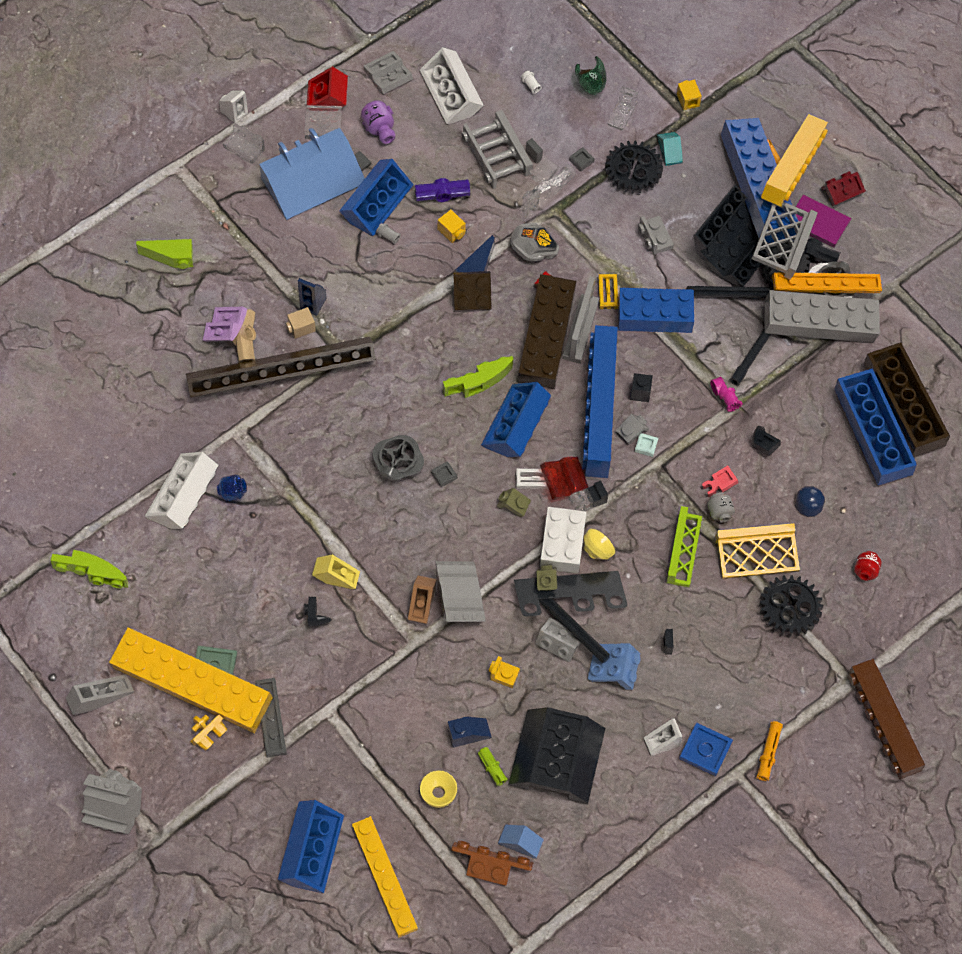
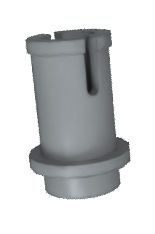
[376,223,401,244]

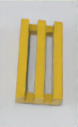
[598,274,618,309]

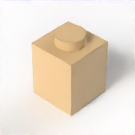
[286,307,316,339]

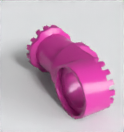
[710,377,743,412]

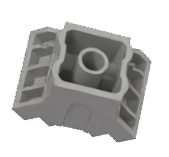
[435,561,485,622]
[81,769,142,834]

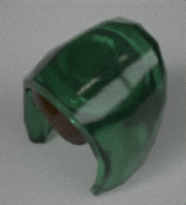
[575,56,607,95]

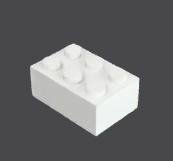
[540,507,586,574]

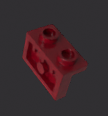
[821,171,866,206]

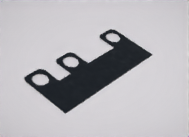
[514,571,627,617]

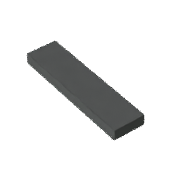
[255,678,287,758]

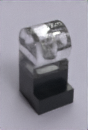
[569,480,608,511]

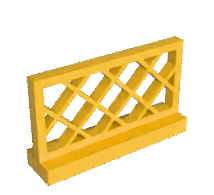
[715,523,800,579]

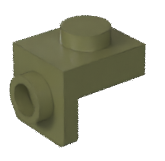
[497,488,531,517]
[537,565,557,590]

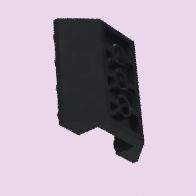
[693,185,773,287]
[509,707,606,804]

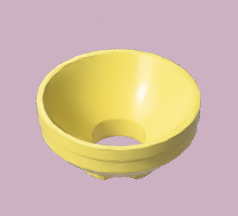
[584,529,615,560]
[420,770,457,808]

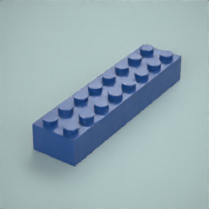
[721,118,800,243]
[582,325,618,478]

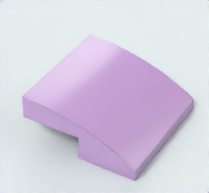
[203,306,247,341]

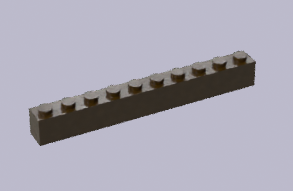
[185,336,376,398]

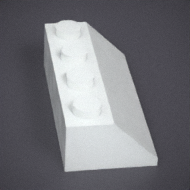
[420,47,484,125]
[145,452,218,529]

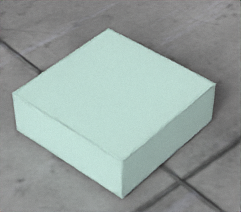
[635,433,658,457]

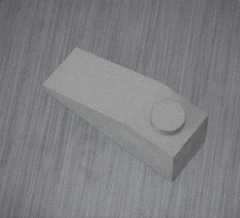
[66,674,134,715]

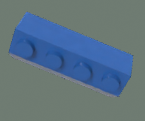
[340,159,414,236]
[481,382,551,457]
[278,800,344,893]

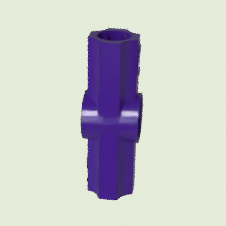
[415,178,470,202]

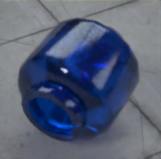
[217,474,247,501]

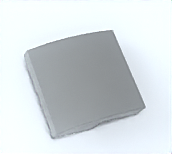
[364,51,413,94]

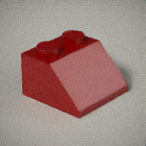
[306,66,348,112]

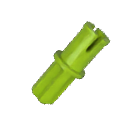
[478,747,508,786]

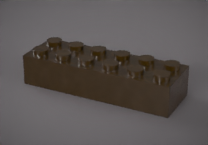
[518,274,577,389]
[864,342,950,457]

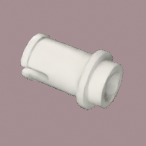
[521,71,542,94]

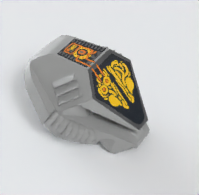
[510,223,559,261]

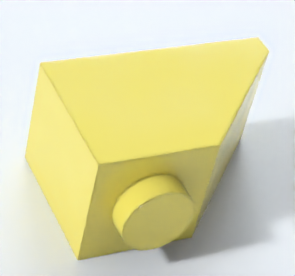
[312,554,360,589]

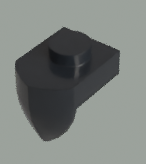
[752,426,781,456]
[304,597,332,626]

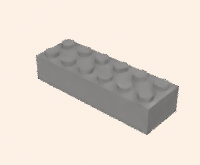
[765,290,880,343]

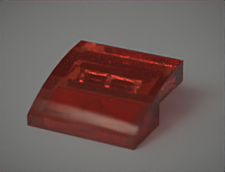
[540,456,588,500]

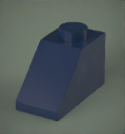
[447,716,492,748]

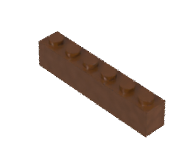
[848,659,925,779]

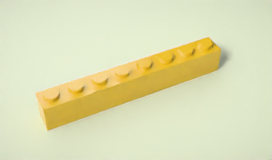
[761,114,828,206]

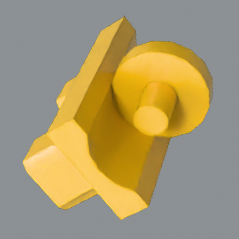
[190,714,227,751]

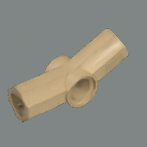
[233,309,256,363]

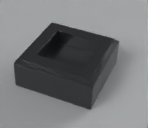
[663,629,674,655]

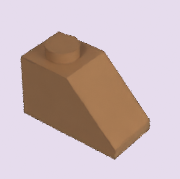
[408,575,437,624]

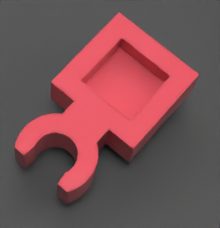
[702,465,739,497]

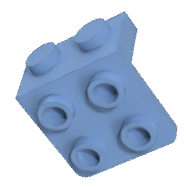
[588,643,640,690]

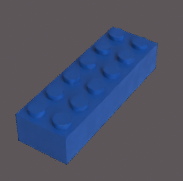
[834,368,917,485]

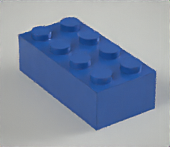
[618,288,694,333]

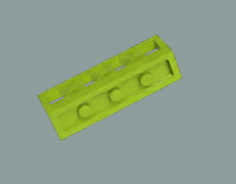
[667,506,702,587]

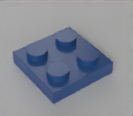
[679,722,733,776]

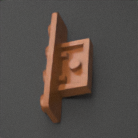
[451,841,534,886]

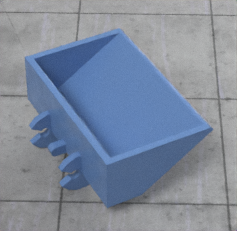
[259,128,365,220]

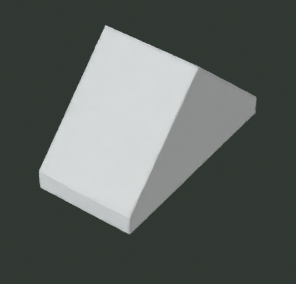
[644,719,683,756]

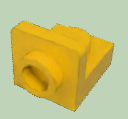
[488,656,520,688]

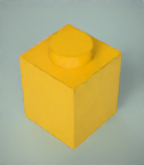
[676,79,702,111]
[437,210,466,243]

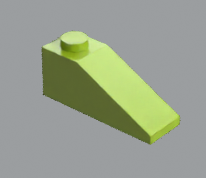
[136,239,193,269]

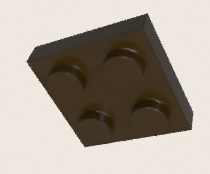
[453,271,492,310]

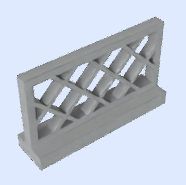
[752,202,818,280]
[563,276,599,364]

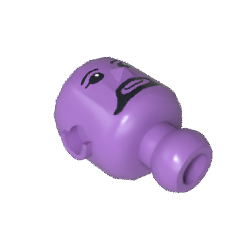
[361,101,395,144]

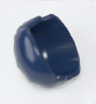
[795,486,825,517]

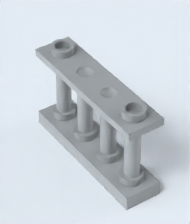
[461,110,533,189]

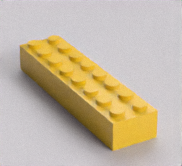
[109,627,273,734]

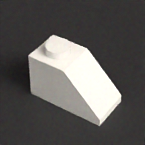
[219,90,248,124]

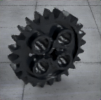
[605,140,663,194]
[759,575,823,637]

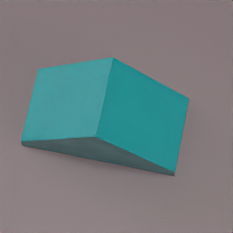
[657,132,683,166]

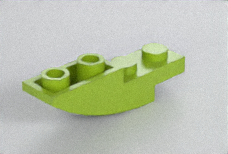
[443,356,513,398]
[50,550,129,589]

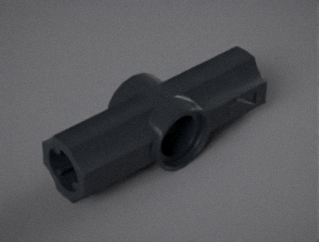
[785,238,841,263]

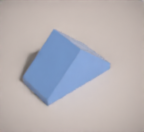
[498,825,544,859]

